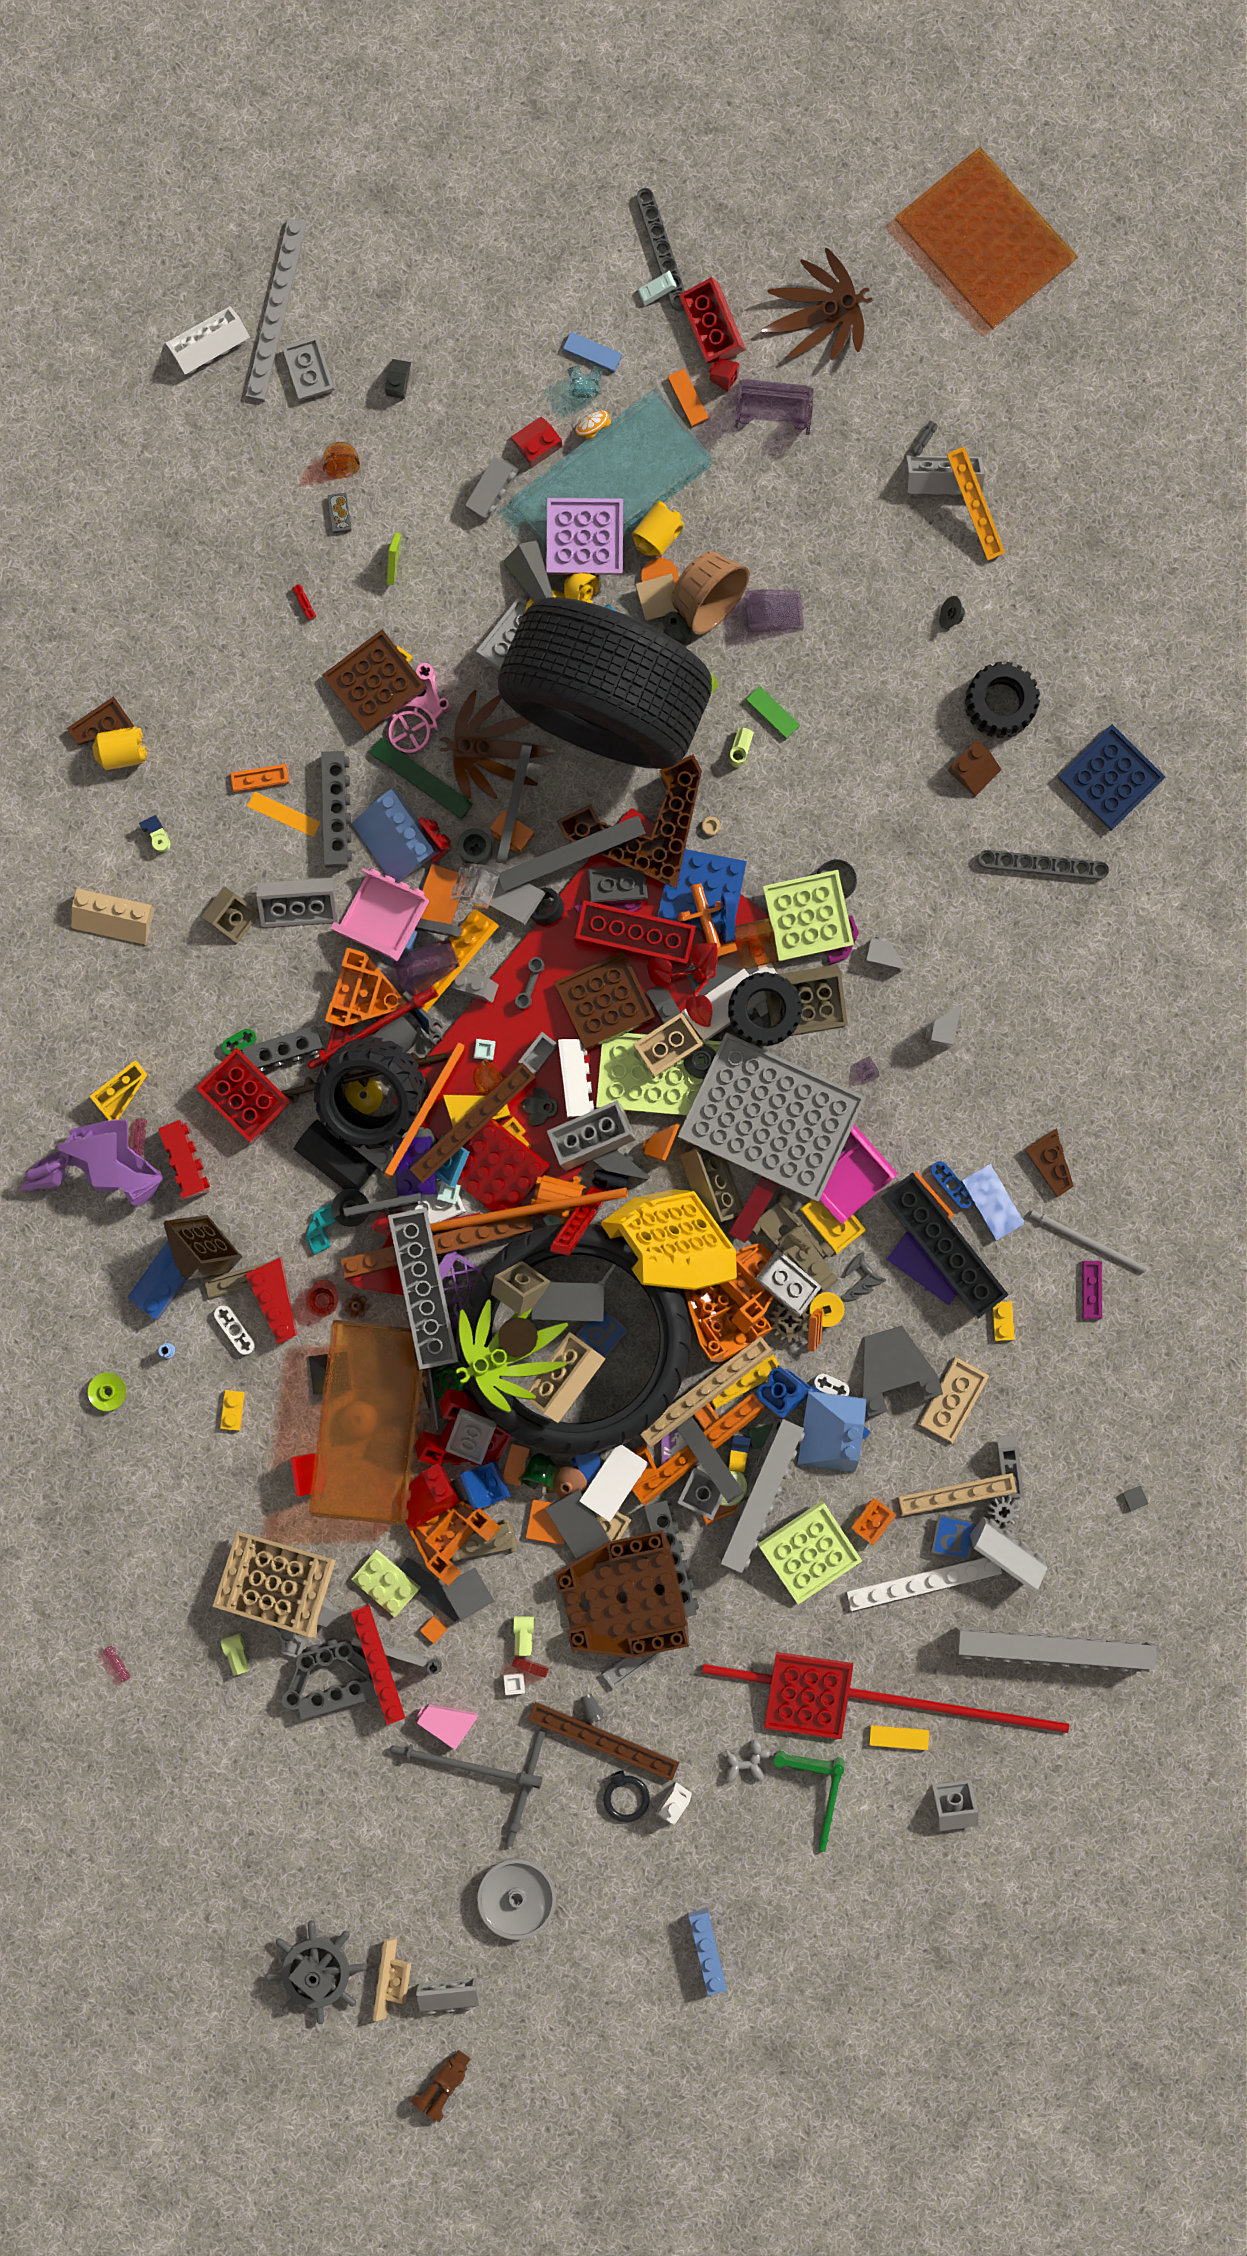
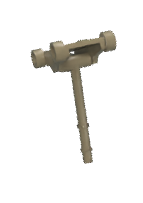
[753,1193,838,1292]

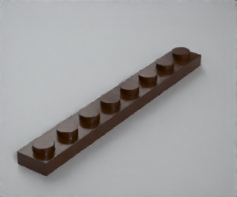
[410,1062,536,1183]
[528,1701,680,1781]

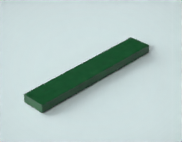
[370,738,473,820]

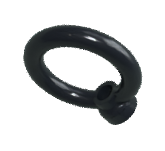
[603,1770,650,1822]

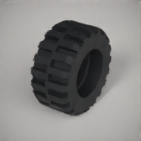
[965,662,1040,738]
[728,972,803,1046]

